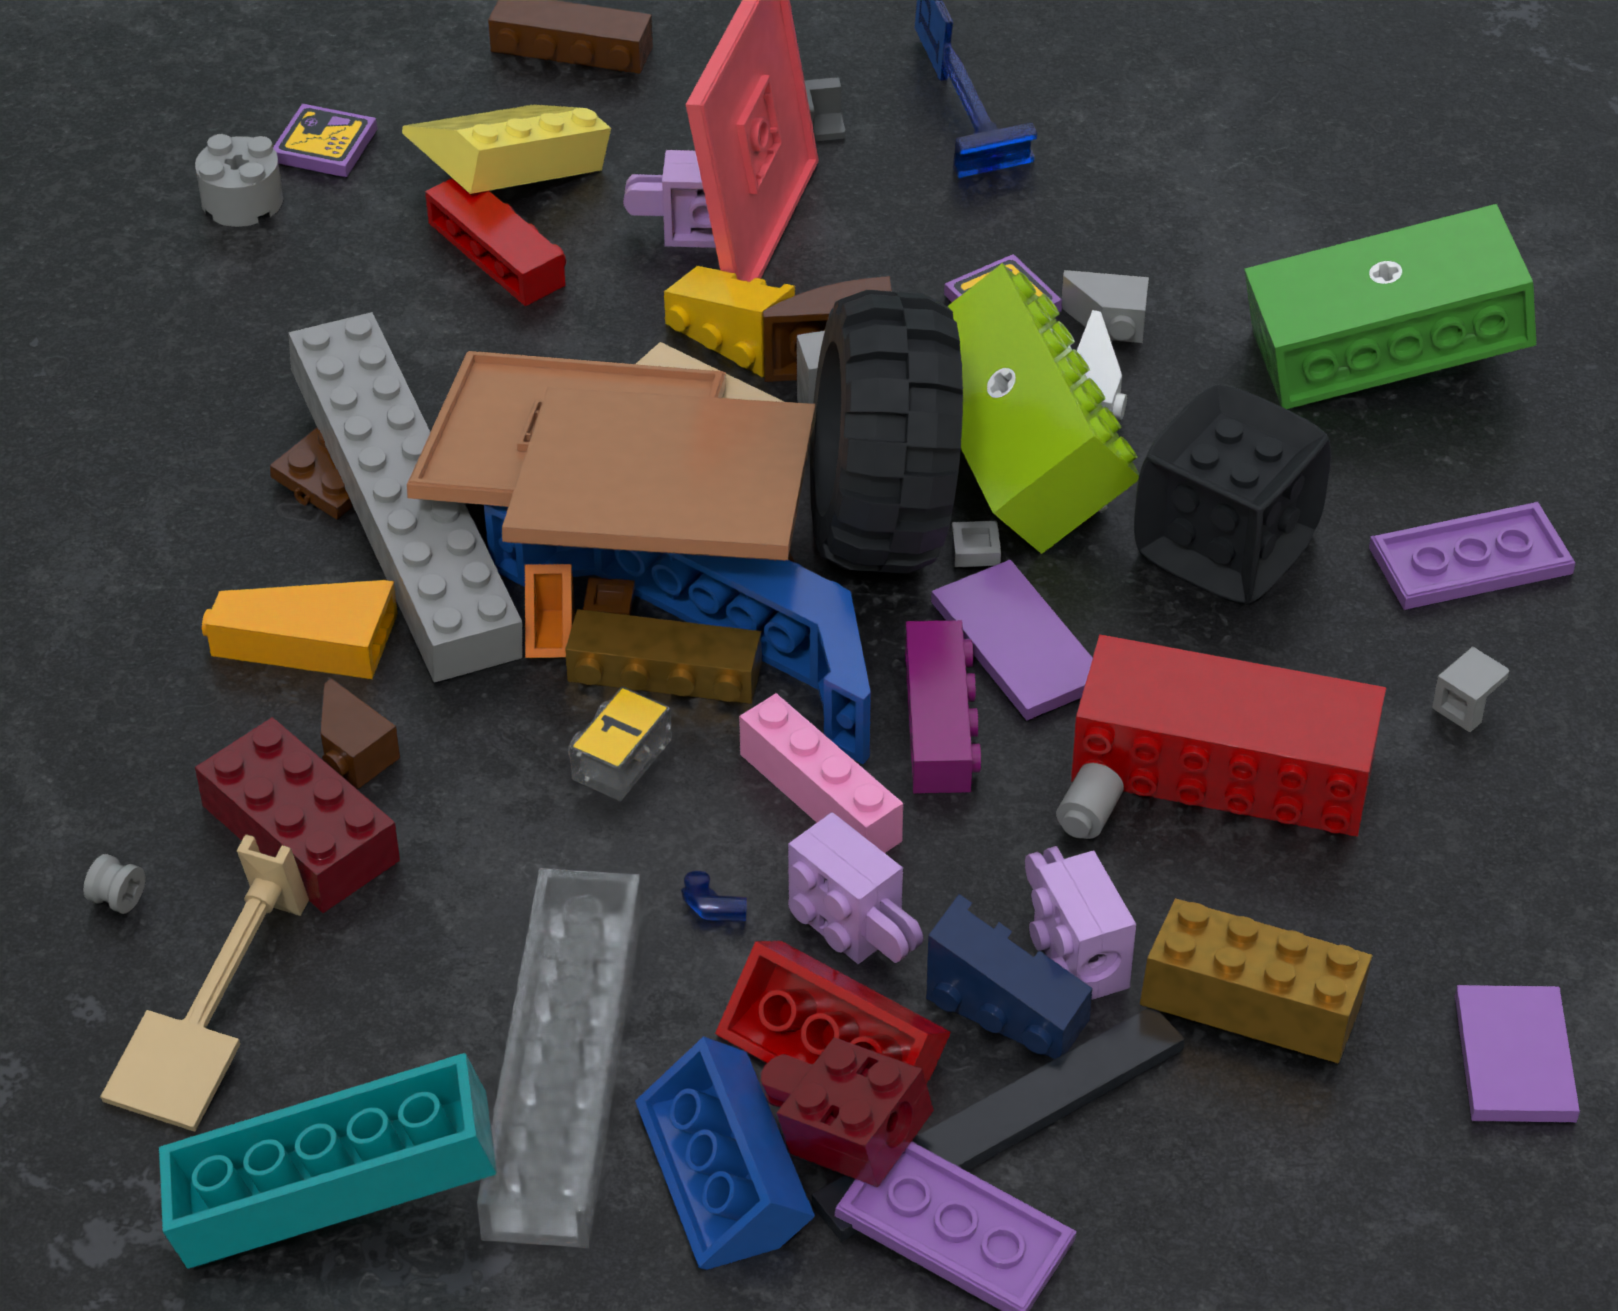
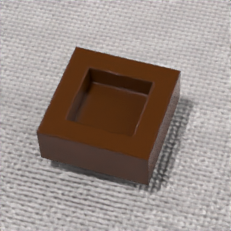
[583,577,635,616]

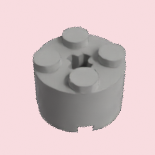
[195,134,283,227]

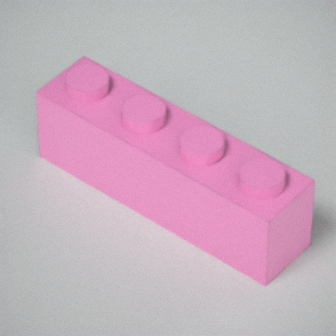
[739,693,903,853]

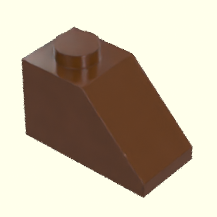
[320,678,400,790]

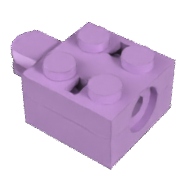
[623,150,716,248]
[788,812,923,964]
[1025,846,1136,1000]

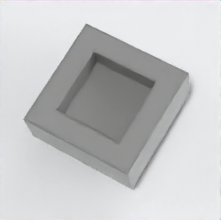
[952,521,1001,567]

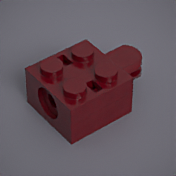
[761,1037,934,1187]

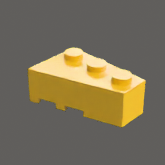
[664,266,795,378]

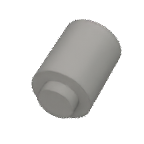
[1056,763,1124,839]

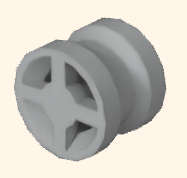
[83,854,146,914]

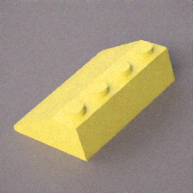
[402,105,611,194]

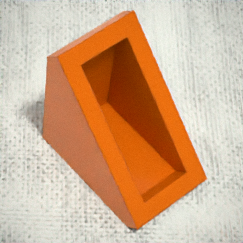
[525,564,575,658]

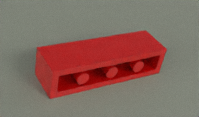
[425,178,566,306]

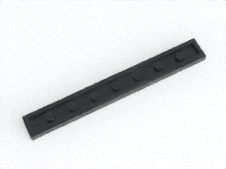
[811,1007,1185,1242]

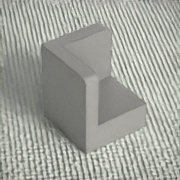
[1432,646,1509,732]

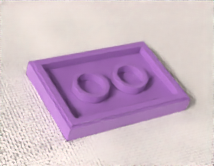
[1455,985,1580,1122]

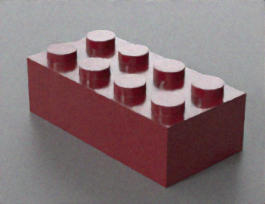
[195,717,400,913]

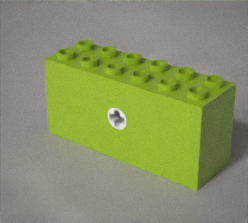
[948,263,1139,554]

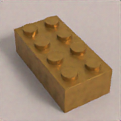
[1140,898,1372,1063]

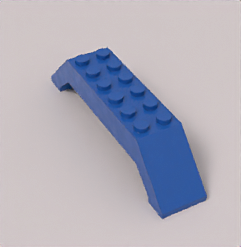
[484,505,871,764]

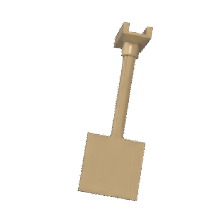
[100,834,309,1132]

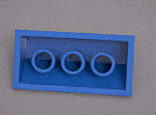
[635,1036,815,1270]

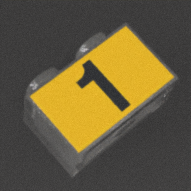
[568,686,672,801]

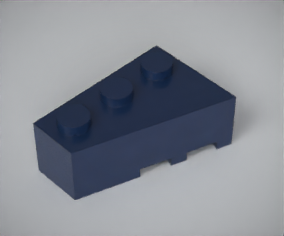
[926,894,1093,1059]

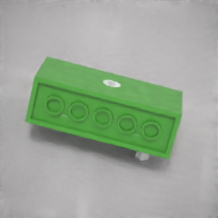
[1244,204,1536,409]

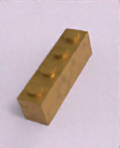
[565,609,762,704]

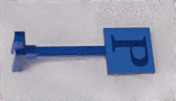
[915,0,1038,178]

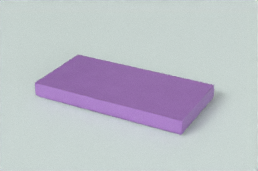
[1369,502,1575,610]
[931,559,1093,721]
[835,1141,1077,1311]

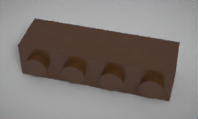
[488,0,653,74]

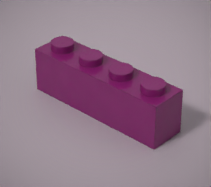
[905,620,981,793]

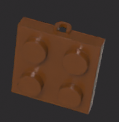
[270,428,353,520]

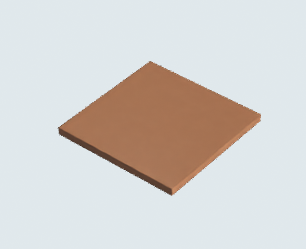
[407,351,726,507]
[502,387,815,561]

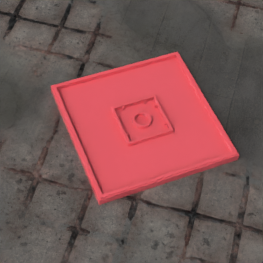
[686,0,819,282]

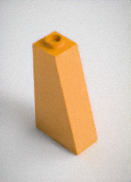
[202,580,398,679]

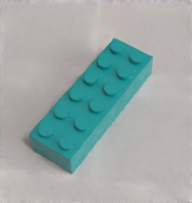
[159,1053,497,1269]

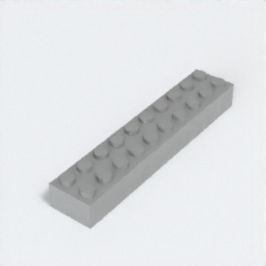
[288,312,522,683]

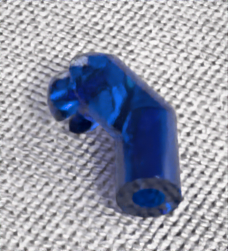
[681,871,747,922]

